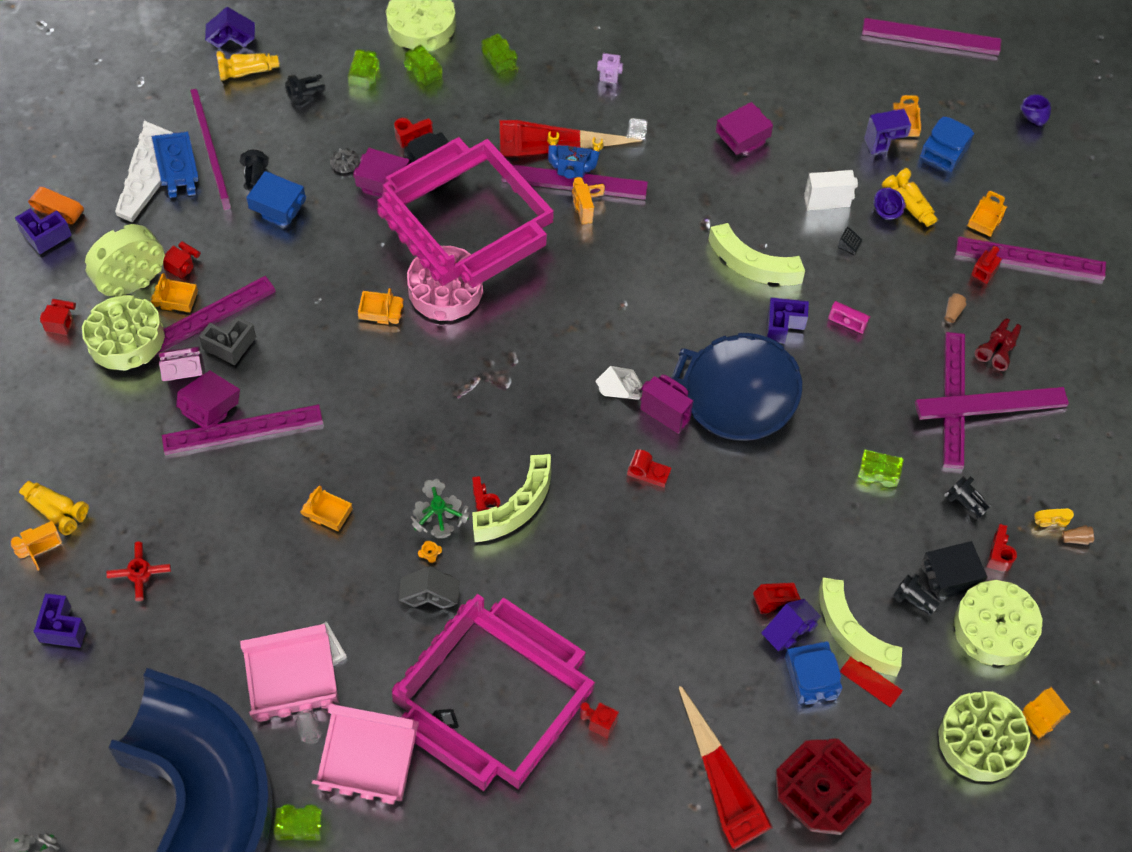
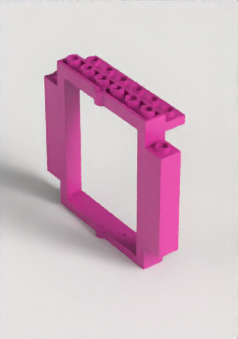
[377,137,554,288]
[392,594,595,791]

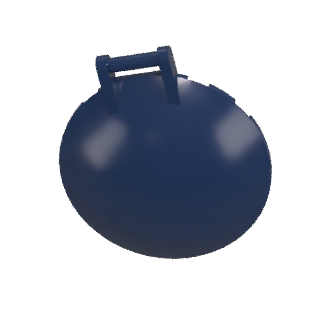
[669,333,802,441]

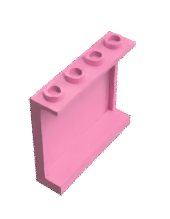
[240,624,339,722]
[312,704,419,804]

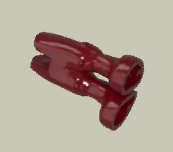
[974,318,1022,371]

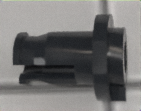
[285,74,325,104]
[240,150,269,191]
[944,476,992,519]
[893,573,941,617]

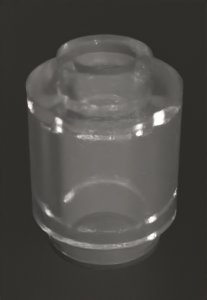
[296,710,322,744]

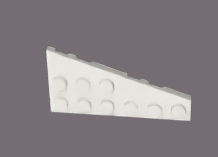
[115,121,192,222]

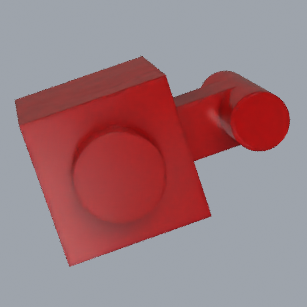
[163,241,201,279]
[971,246,1002,284]
[40,299,76,335]
[580,702,619,739]

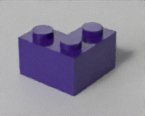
[205,7,255,48]
[864,109,911,154]
[14,208,72,255]
[766,298,809,344]
[34,593,86,648]
[761,599,821,651]

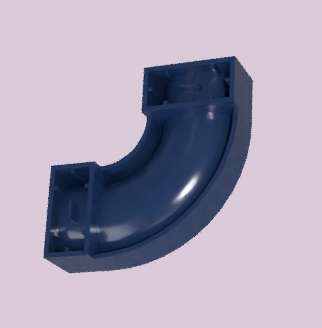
[108,668,273,852]

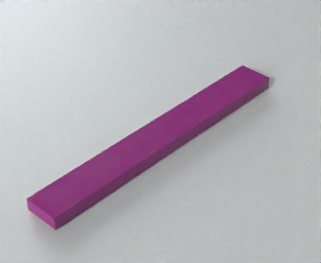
[862,18,1001,55]
[190,89,231,210]
[501,165,648,200]
[955,236,1106,280]
[155,276,276,356]
[943,332,965,470]
[915,387,1069,420]
[162,404,323,455]

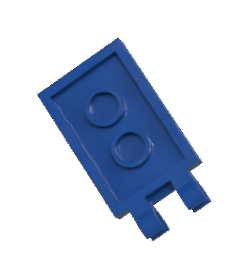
[151,132,198,198]

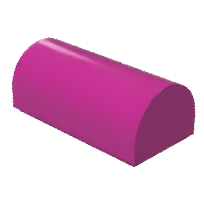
[828,301,871,334]

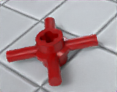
[106,541,171,601]

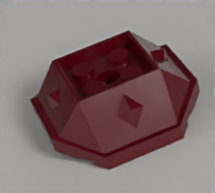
[775,738,872,835]

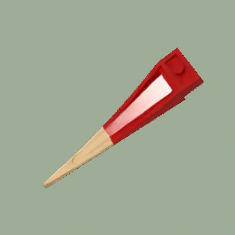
[500,120,643,158]
[679,686,773,849]

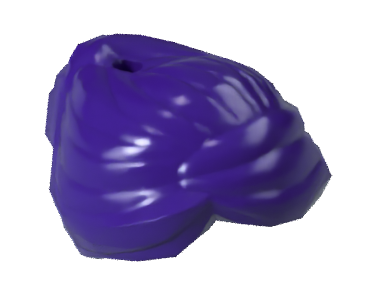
[1020,94,1051,126]
[873,188,905,220]

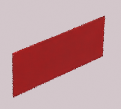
[840,657,903,708]

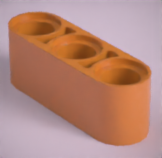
[28,186,84,225]

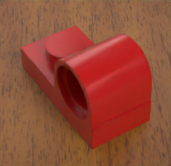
[394,118,433,148]
[627,450,672,488]
[472,476,500,512]
[987,524,1017,572]
[753,583,801,614]

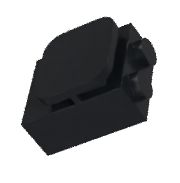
[403,132,449,163]
[921,541,987,598]

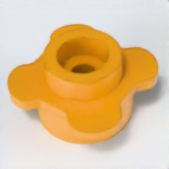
[418,541,442,563]

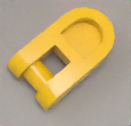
[1034,508,1074,527]

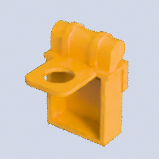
[892,95,921,137]
[572,177,605,224]
[967,191,1007,237]
[151,273,198,312]
[358,288,403,325]
[300,485,353,532]
[11,521,62,571]
[1022,687,1071,739]

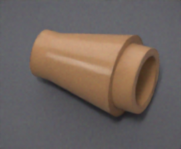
[944,294,967,323]
[1062,525,1094,545]

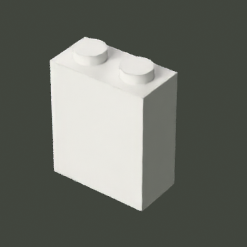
[804,170,858,210]

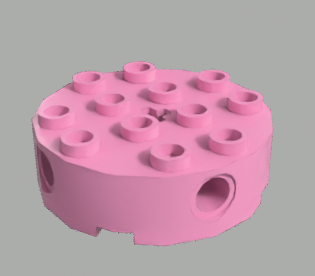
[407,246,483,321]

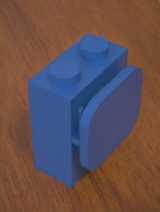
[920,117,974,172]
[246,171,306,226]
[785,641,842,705]

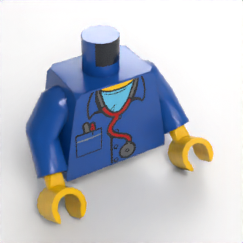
[548,132,603,179]

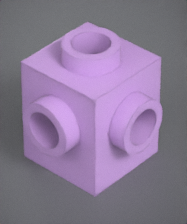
[597,53,623,83]

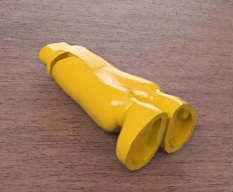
[216,51,279,81]
[881,168,938,227]
[19,481,89,535]

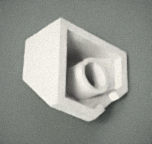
[595,366,643,400]

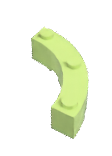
[708,223,805,286]
[472,454,551,542]
[819,578,902,677]

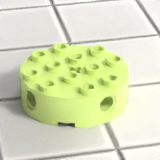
[386,0,456,52]
[85,224,165,297]
[82,295,165,371]
[954,580,1043,666]
[938,691,1031,782]

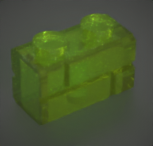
[481,34,518,75]
[404,44,442,86]
[348,49,380,90]
[858,450,904,487]
[274,804,323,840]

